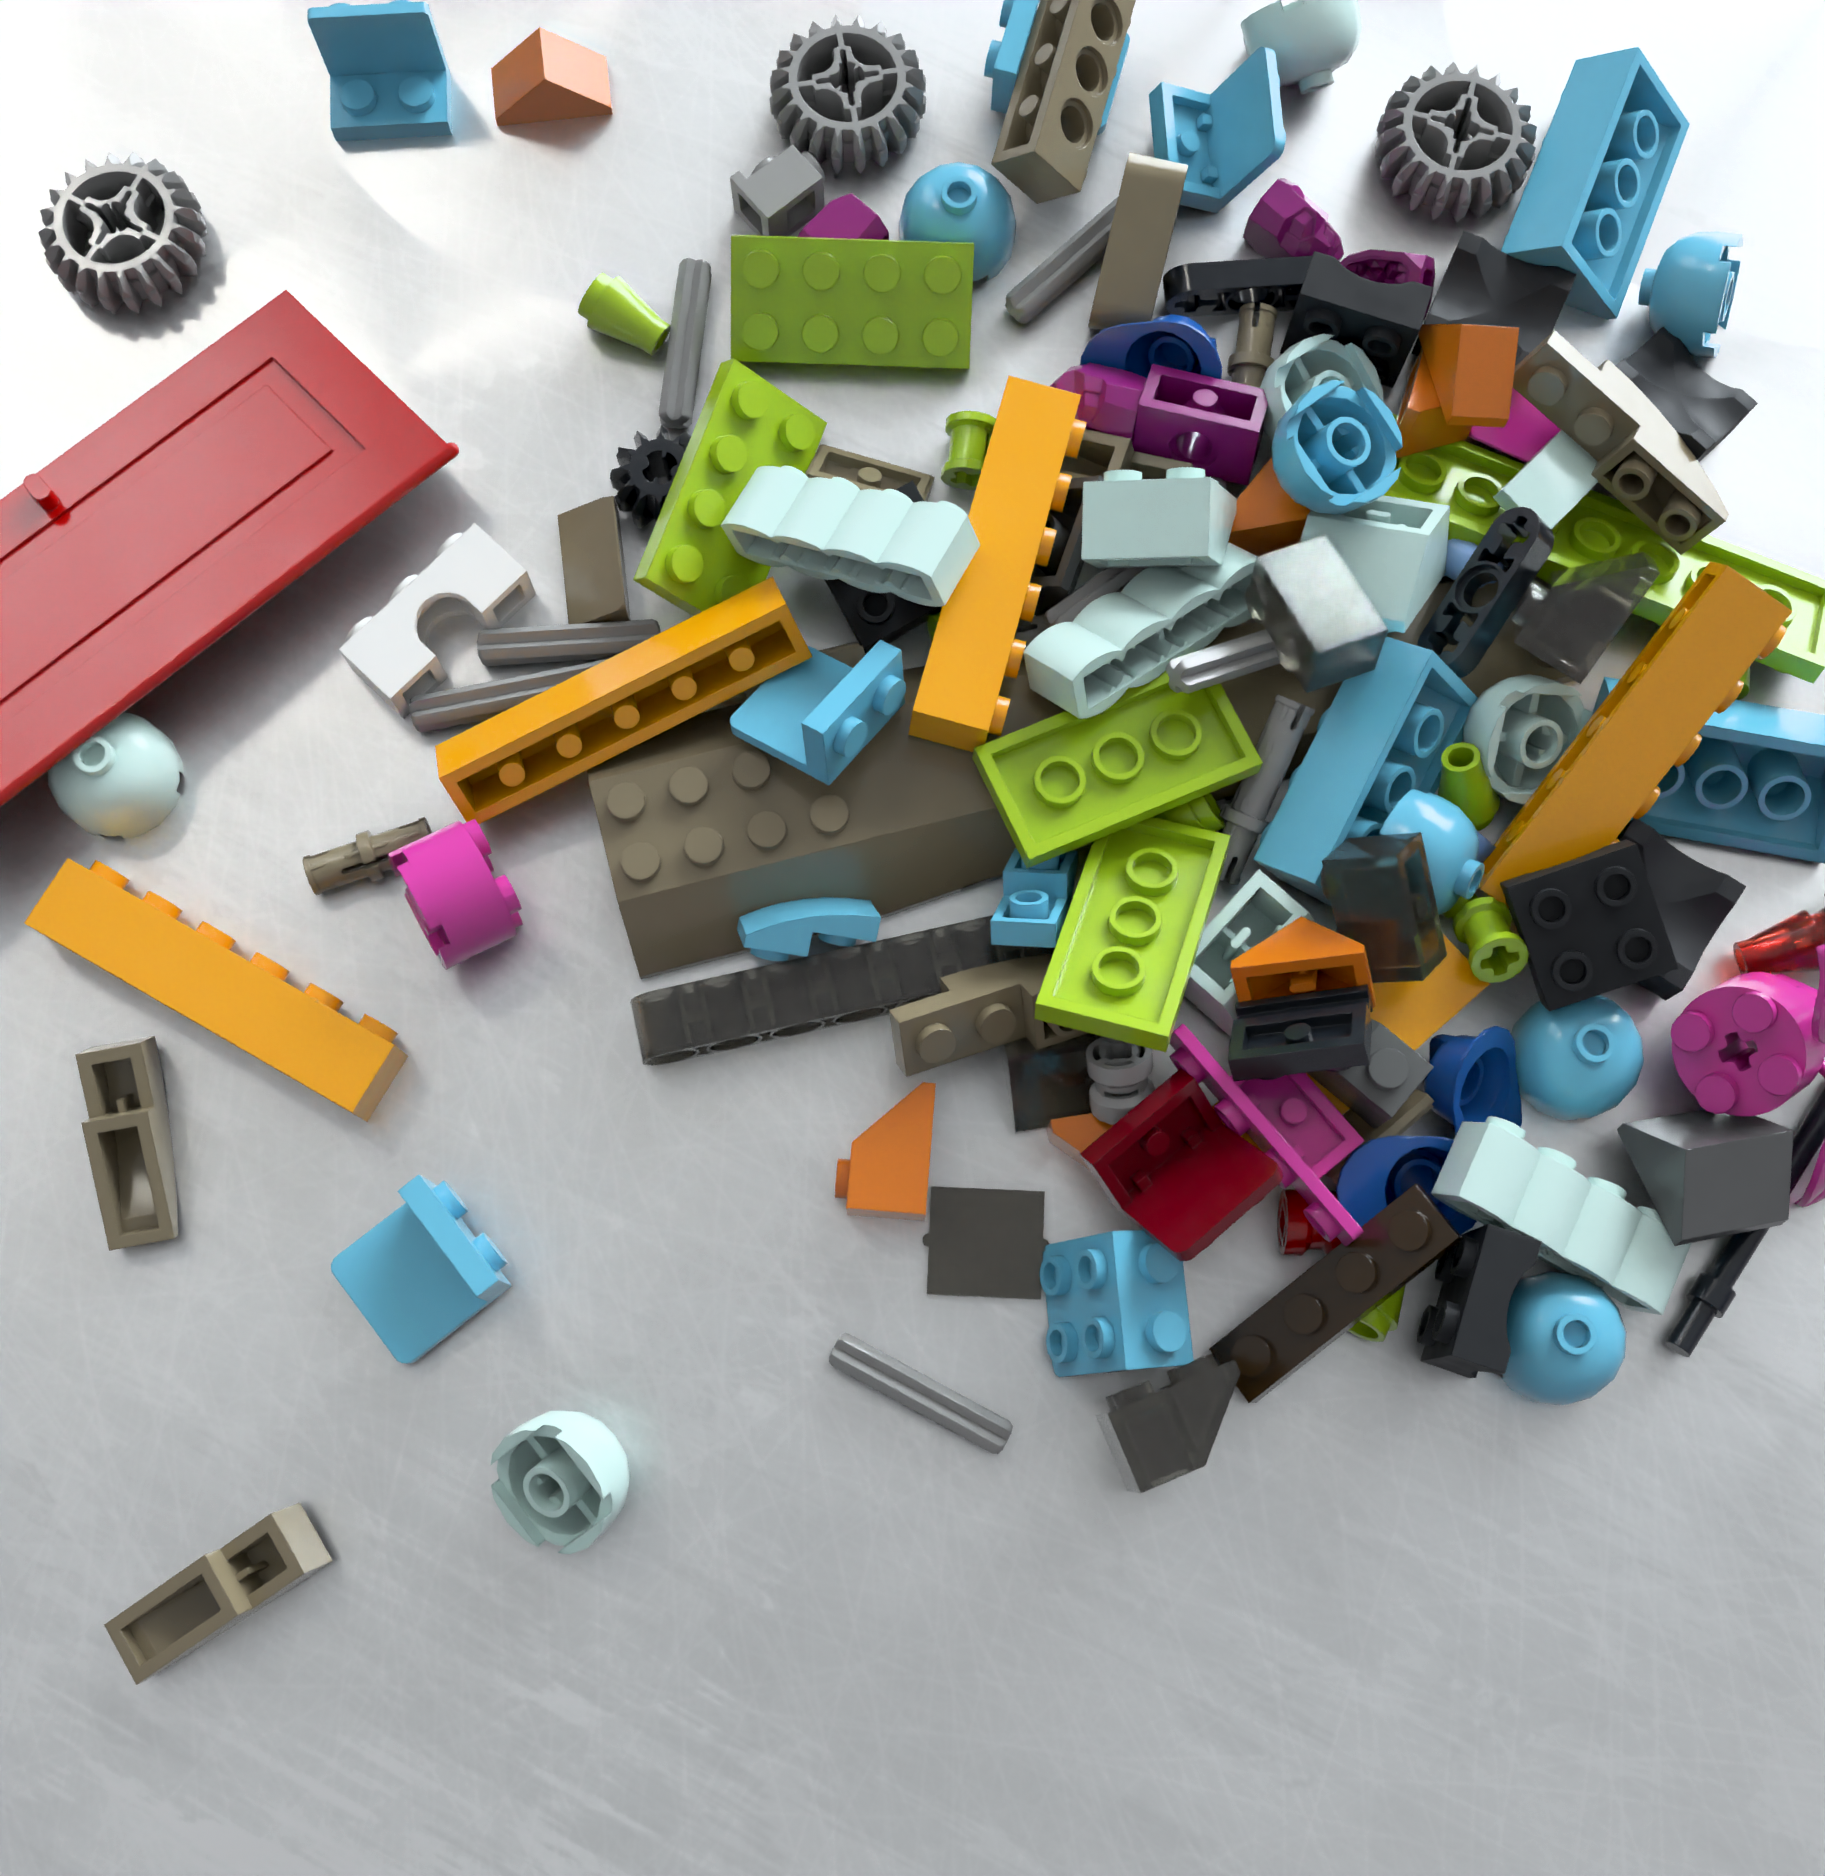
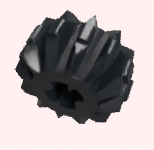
[610,425,691,529]

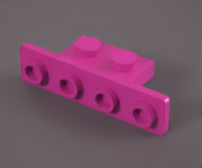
[1169,1024,1365,1247]

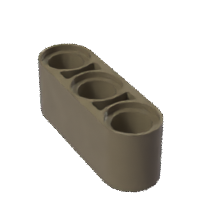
[1088,152,1189,331]

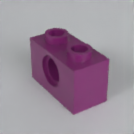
[1132,364,1268,486]

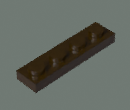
[1209,1183,1464,1403]

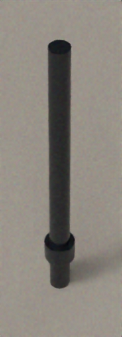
[1665,1087,1825,1357]

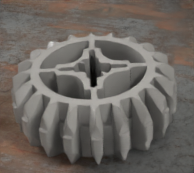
[769,14,926,174]
[1375,61,1537,223]
[38,152,208,315]

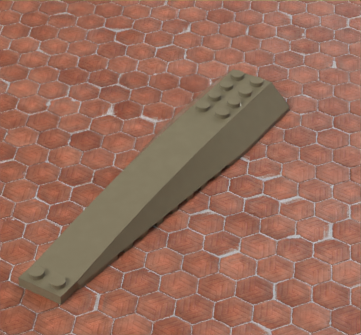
[587,569,1587,979]

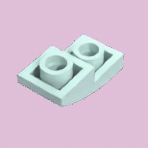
[1493,430,1598,529]

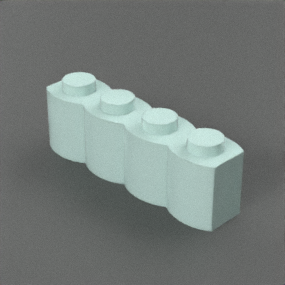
[721,465,980,607]
[1023,542,1270,719]
[1431,1116,1691,1315]

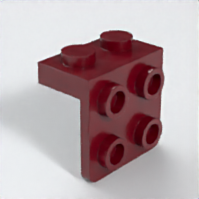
[1079,1068,1283,1261]

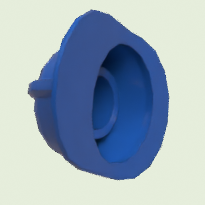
[1080,314,1222,379]
[1423,1026,1522,1137]
[1336,1136,1477,1235]

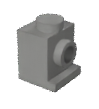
[730,144,825,237]

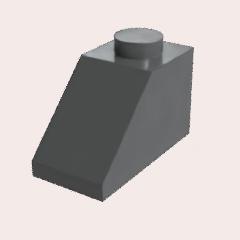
[1307,1019,1434,1129]

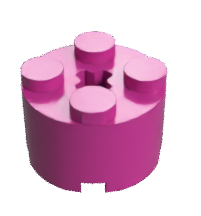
[387,819,523,970]
[1671,972,1825,1116]

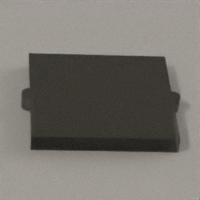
[922,1186,1049,1300]

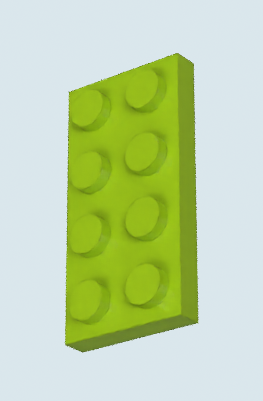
[731,235,974,369]
[633,358,827,616]
[972,671,1263,868]
[1034,817,1231,1052]

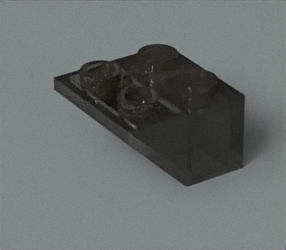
[1096,1353,1241,1493]

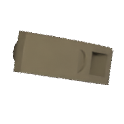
[1513,330,1729,555]
[889,954,1087,1077]

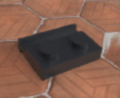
[1228,984,1373,1082]

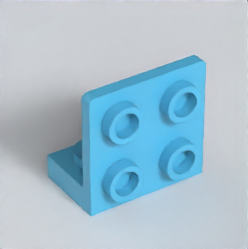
[307,0,452,141]

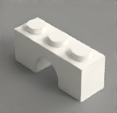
[338,523,536,719]

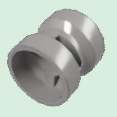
[1085,1037,1155,1125]

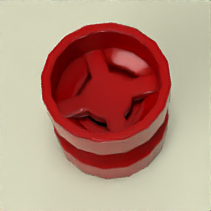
[1277,1189,1341,1256]

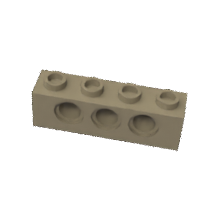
[991,0,1136,204]

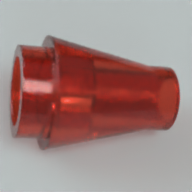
[1733,910,1825,974]

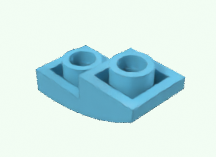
[990,848,1078,948]
[737,897,881,961]

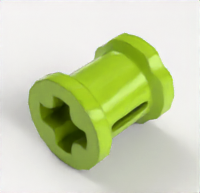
[941,411,996,490]
[1452,897,1529,983]

